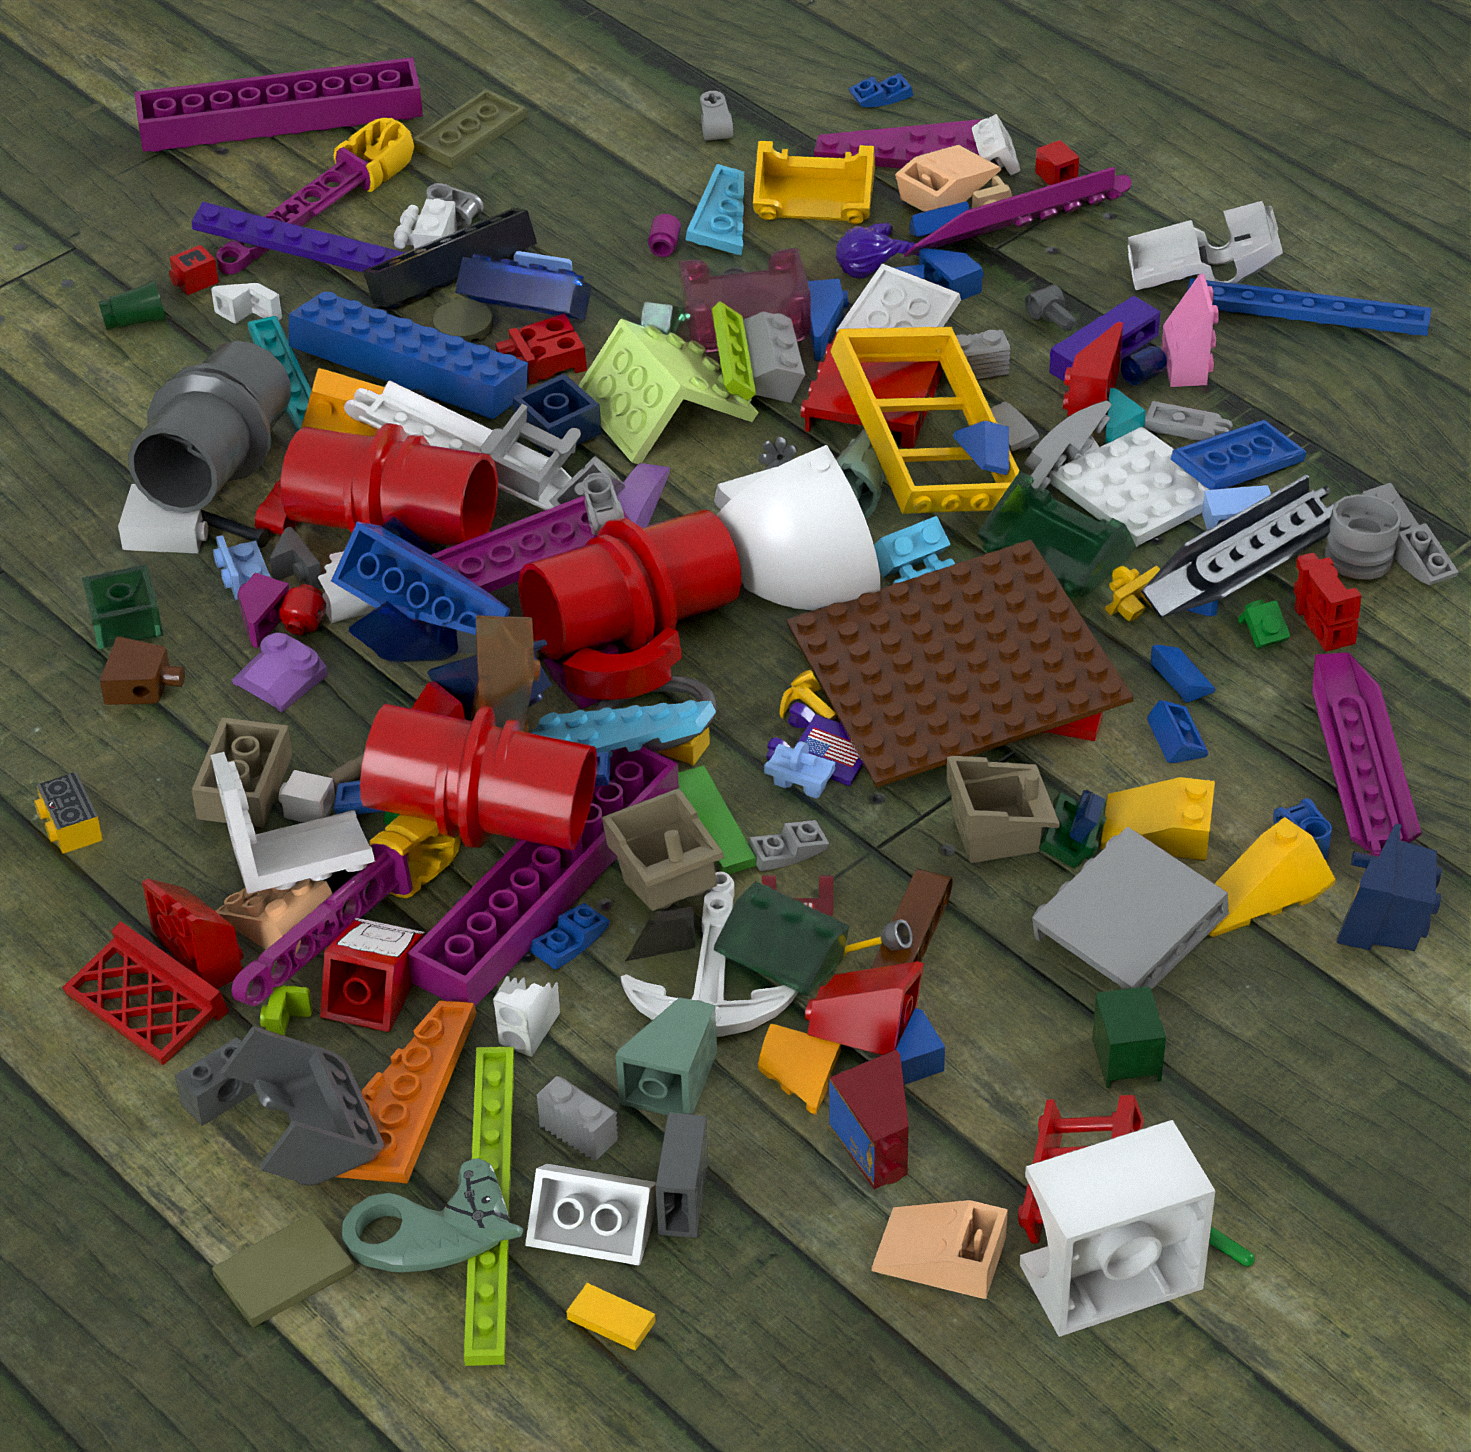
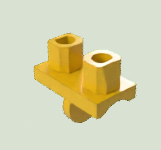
[1105,566,1160,622]

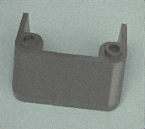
[221,1026,384,1185]

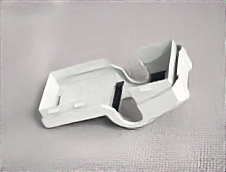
[1128,201,1283,290]

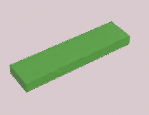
[678,765,756,874]

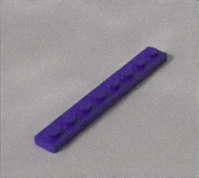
[192,202,406,272]

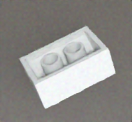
[525,1164,656,1265]

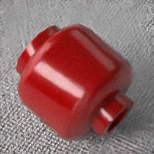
[279,584,327,635]

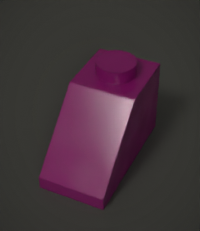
[237,572,289,648]

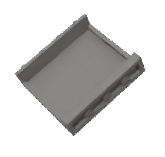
[1032,827,1229,990]

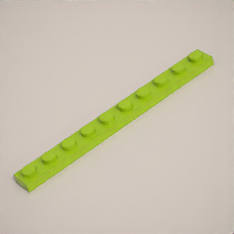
[464,1046,514,1366]

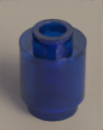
[1121,346,1167,385]

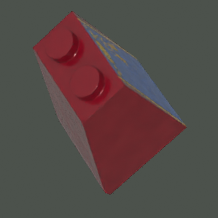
[829,1050,909,1189]

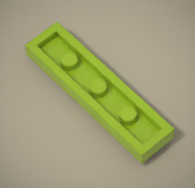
[712,301,756,401]

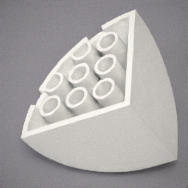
[717,445,880,611]

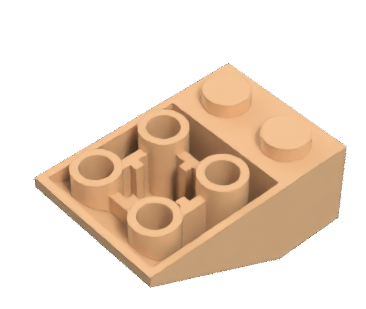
[895,145,1001,212]
[215,879,343,954]
[872,1200,1008,1299]

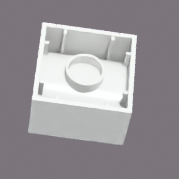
[1020,1120,1215,1337]

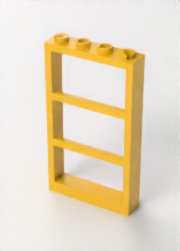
[830,327,1027,514]

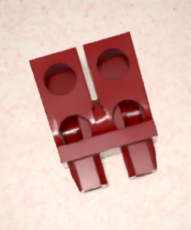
[495,313,587,385]
[1293,553,1362,652]

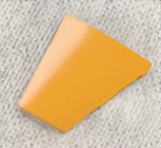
[758,1024,841,1114]

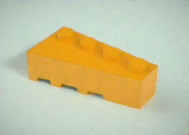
[301,368,439,437]

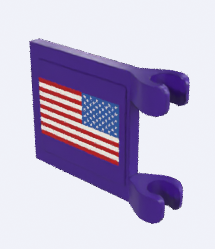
[766,702,863,786]

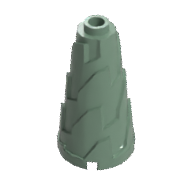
[836,429,885,519]

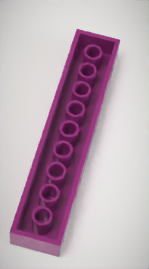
[134,57,423,152]
[408,747,679,1006]

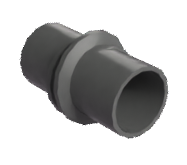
[128,341,291,513]

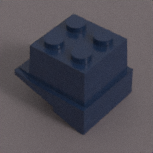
[427,625,552,726]
[1336,823,1442,951]

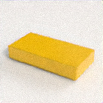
[566,1283,656,1351]

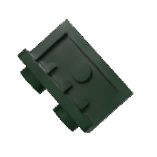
[1039,792,1106,869]

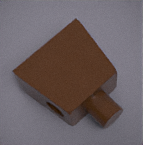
[100,637,185,705]

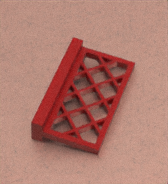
[62,921,229,1065]

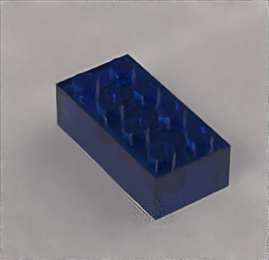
[455,254,592,321]

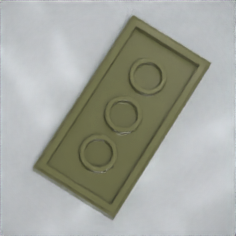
[412,89,528,169]

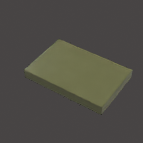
[212,1212,355,1328]

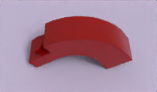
[563,627,682,700]

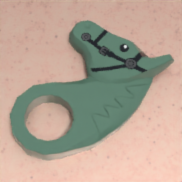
[342,1159,523,1272]

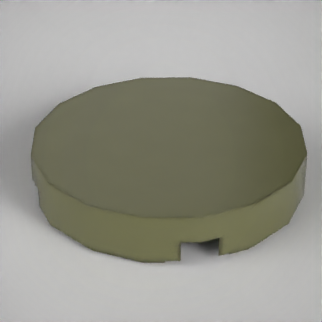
[432,299,493,343]

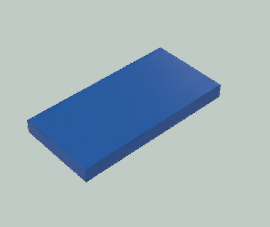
[1170,420,1306,490]

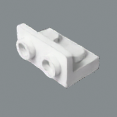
[972,114,1021,176]

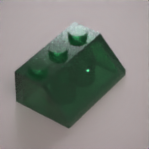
[713,881,849,996]

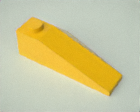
[1208,817,1336,938]

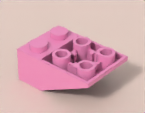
[1161,274,1218,387]

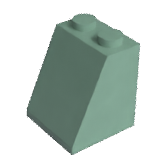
[616,997,717,1115]

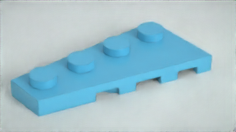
[685,164,744,256]

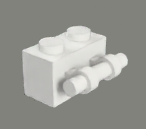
[394,199,457,249]

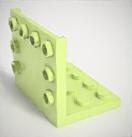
[578,319,759,464]

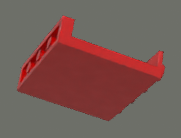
[801,332,943,449]

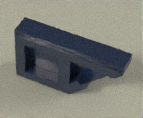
[1069,789,1105,843]

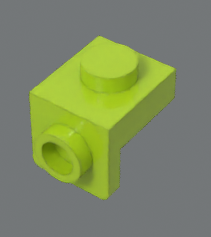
[260,986,313,1036]

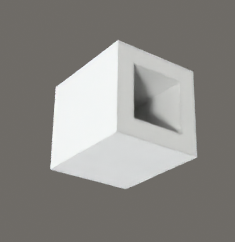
[279,770,335,822]

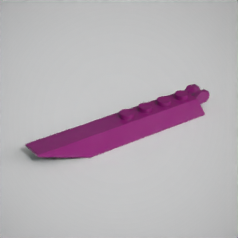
[904,167,1132,257]
[1312,653,1421,857]

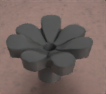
[759,437,798,470]

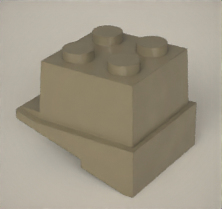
[946,756,1060,864]
[602,788,724,911]

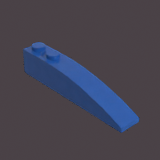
[331,522,511,640]

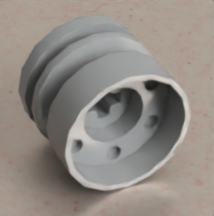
[1324,494,1401,580]

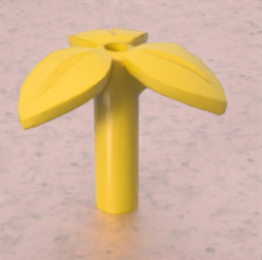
[780,670,837,720]

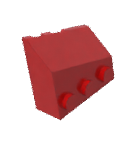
[142,879,244,989]

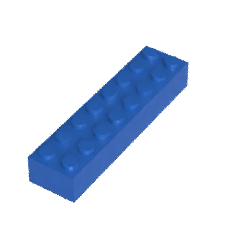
[289,291,528,419]

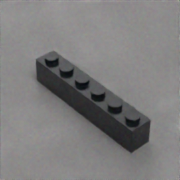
[363,207,537,309]

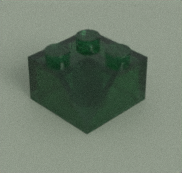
[82,564,163,649]

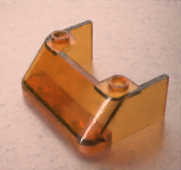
[470,616,540,733]

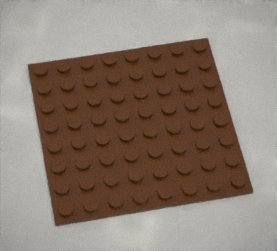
[786,540,1134,788]

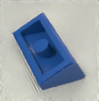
[909,201,970,237]
[1150,645,1215,703]
[1147,700,1209,763]

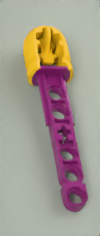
[216,118,414,274]
[232,814,461,1006]

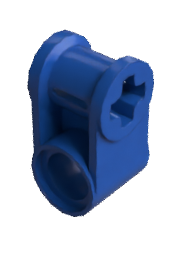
[1273,798,1332,860]

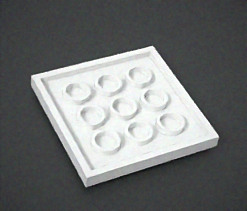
[1049,427,1227,547]

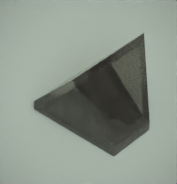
[625,905,695,961]

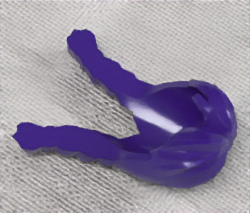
[835,222,919,278]

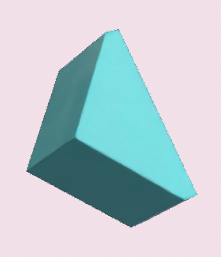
[1105,388,1146,444]

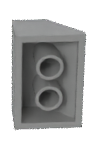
[743,311,805,403]

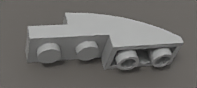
[1022,401,1112,501]
[1362,483,1459,585]

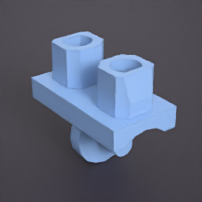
[764,741,835,798]

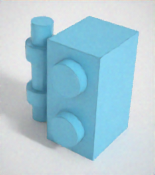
[874,516,955,584]

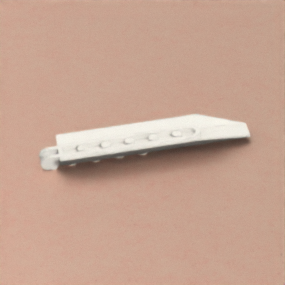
[344,381,572,510]

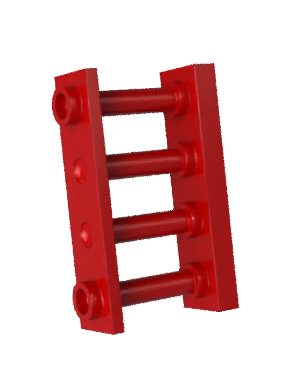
[1018,1095,1145,1244]

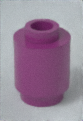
[648,214,681,257]

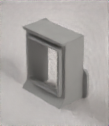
[480,404,581,501]

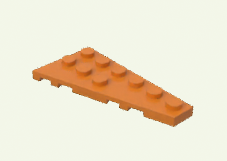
[336,1001,477,1184]

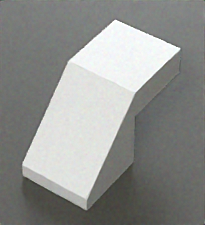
[211,283,282,324]

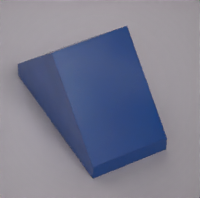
[952,421,1009,475]
[895,1008,945,1085]

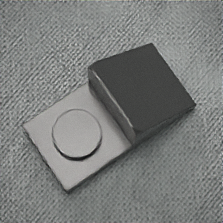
[270,527,323,589]

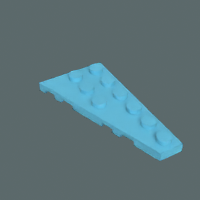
[532,700,716,757]

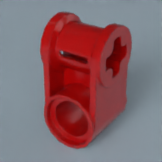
[255,480,298,536]

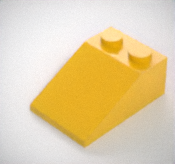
[1100,777,1215,861]

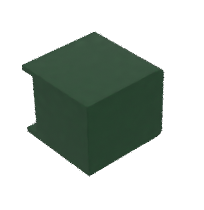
[1092,986,1166,1088]

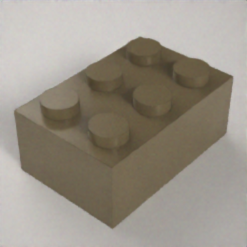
[192,717,292,828]

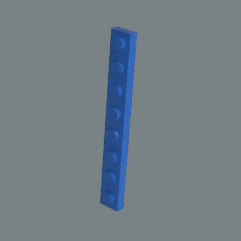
[1188,278,1431,336]

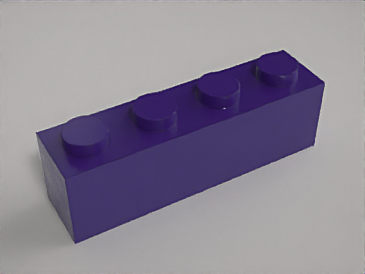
[1049,296,1161,381]

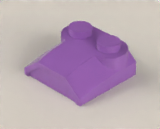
[232,633,328,713]

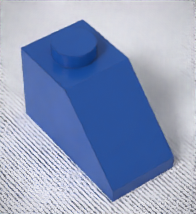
[919,248,983,300]

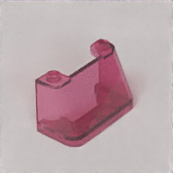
[679,248,811,352]

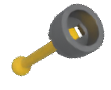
[833,919,913,958]

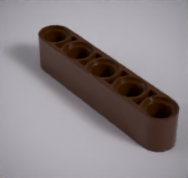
[871,868,953,969]

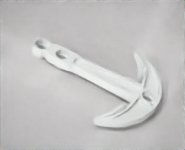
[621,872,800,1037]

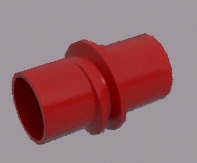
[281,423,498,546]
[518,510,741,659]
[360,704,597,850]

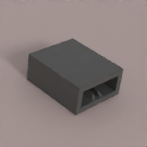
[656,1113,708,1238]

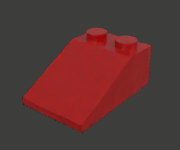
[1063,322,1123,428]

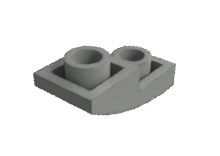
[990,401,1039,452]
[748,820,829,871]

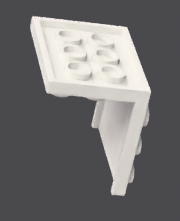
[210,752,375,894]

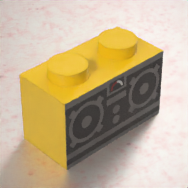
[34,772,103,854]

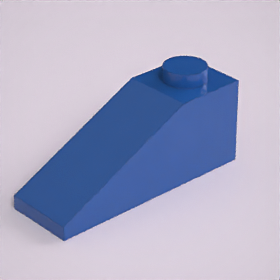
[804,279,849,361]

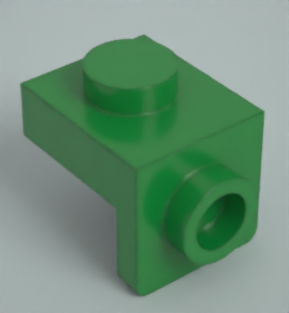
[1238,599,1291,649]

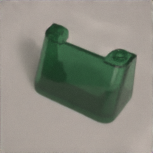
[977,471,1136,599]

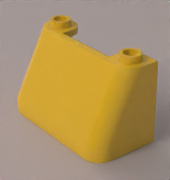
[753,141,875,224]

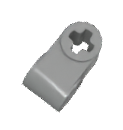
[700,91,733,141]
[426,183,484,230]
[582,473,624,536]

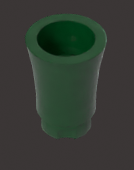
[98,279,166,330]

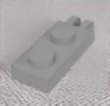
[1145,401,1233,441]

